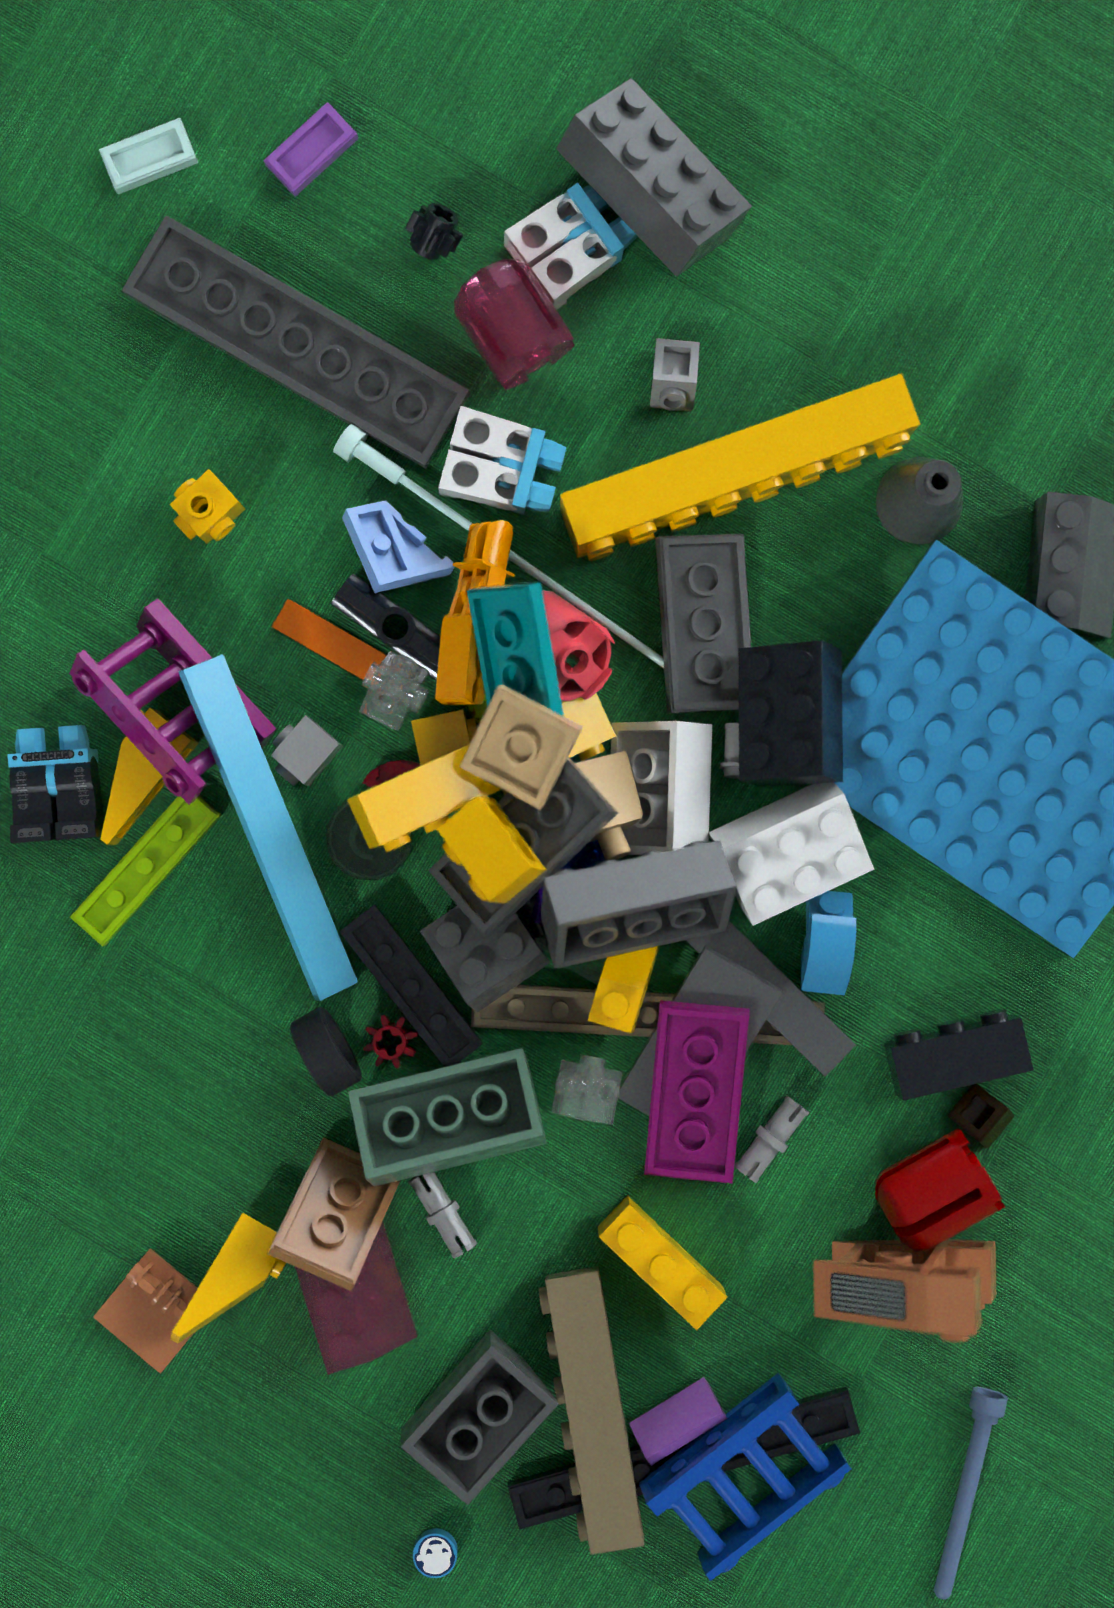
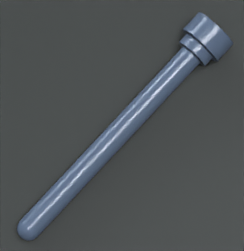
[934,1387,1008,1600]

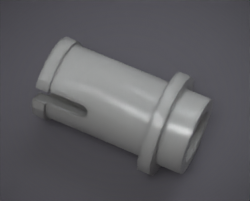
[720,723,739,779]

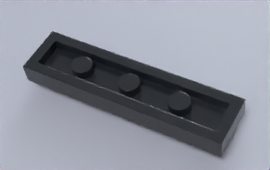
[339,904,483,1067]

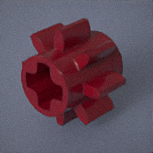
[363,1013,418,1069]

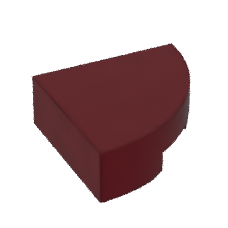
[362,760,420,788]

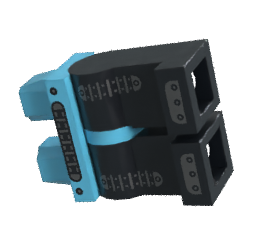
[7,725,104,843]

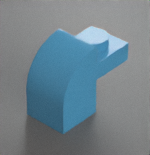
[801,891,857,995]

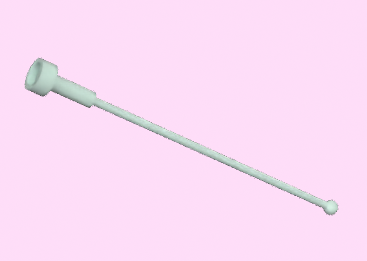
[333,423,664,668]

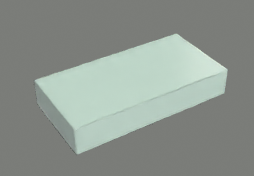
[99,118,198,194]

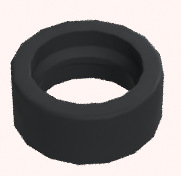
[290,1007,362,1096]

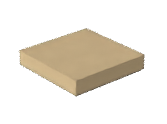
[460,684,583,810]

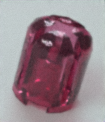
[454,258,575,390]

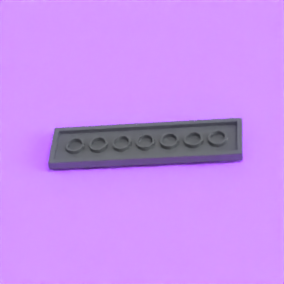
[121,215,470,469]

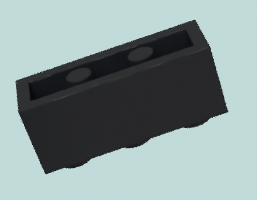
[884,1009,1034,1101]

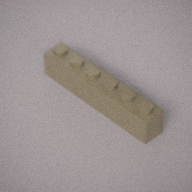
[539,1266,644,1555]

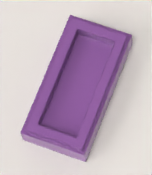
[263,102,358,197]
[629,1377,727,1465]

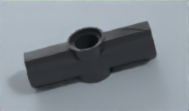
[331,573,440,681]

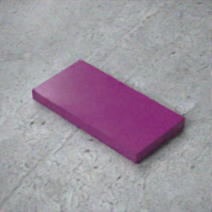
[644,1000,750,1184]

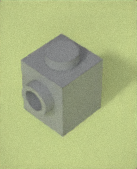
[270,715,344,786]

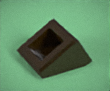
[947,1084,1014,1148]

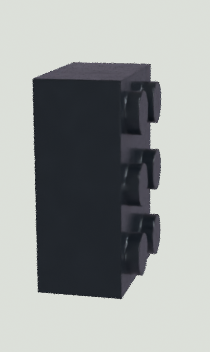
[738,640,843,787]

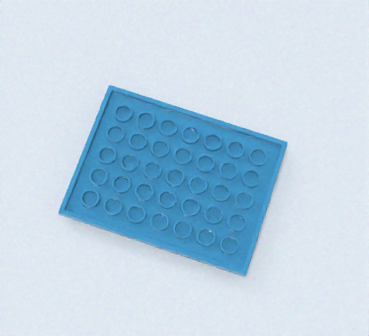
[834,539,1114,958]

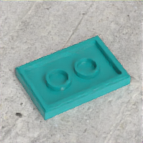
[467,582,564,717]

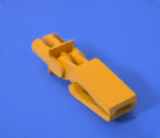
[435,520,515,705]

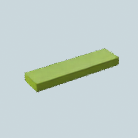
[70,795,222,946]

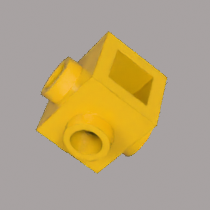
[169,469,245,544]

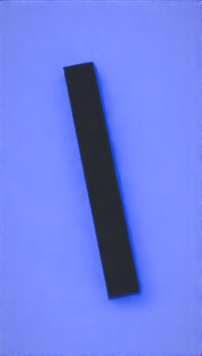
[508,1386,860,1529]

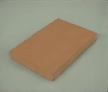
[268,1137,401,1291]

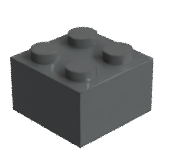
[420,905,551,1012]

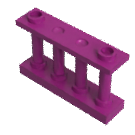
[69,598,276,805]

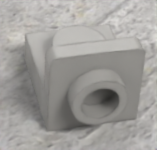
[650,338,700,411]

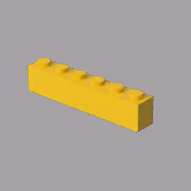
[347,693,616,852]

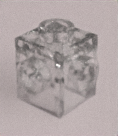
[359,651,430,731]
[551,1054,623,1125]

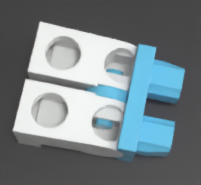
[504,183,637,313]
[438,406,566,515]

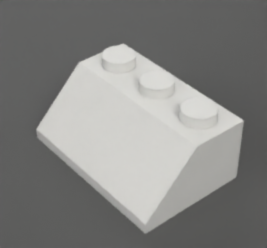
[611,721,712,855]

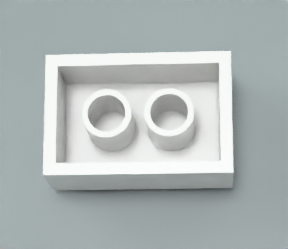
[708,782,874,925]

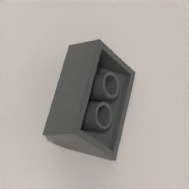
[1025,492,1114,639]
[400,1330,559,1505]

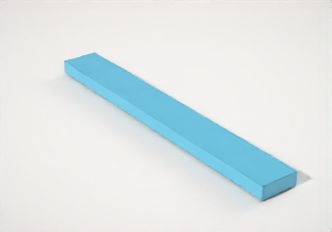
[178,654,358,1001]

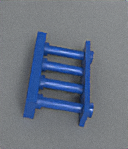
[639,1373,851,1581]

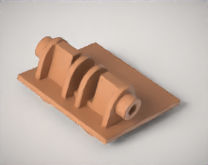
[93,1248,198,1374]

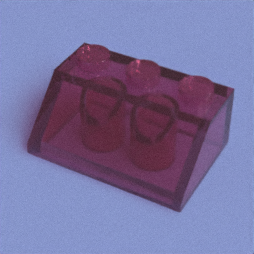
[295,1221,418,1375]

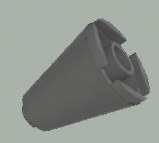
[876,457,963,544]

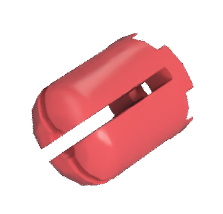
[542,590,615,701]

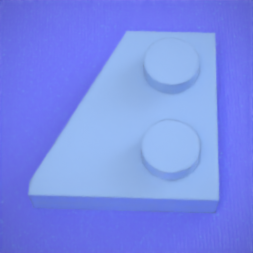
[342,500,454,593]

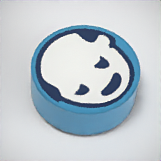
[413,1528,458,1578]

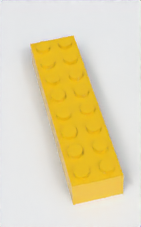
[560,373,920,561]

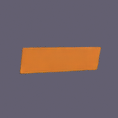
[272,599,392,687]

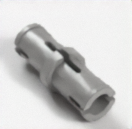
[734,1096,809,1183]
[408,1172,477,1258]

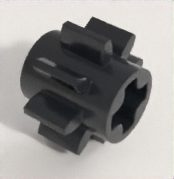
[405,203,463,260]

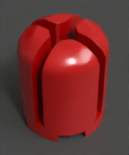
[875,1128,1005,1252]

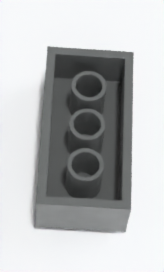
[556,78,752,277]
[540,840,737,969]

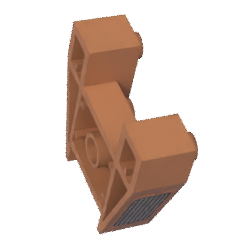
[814,1239,997,1342]

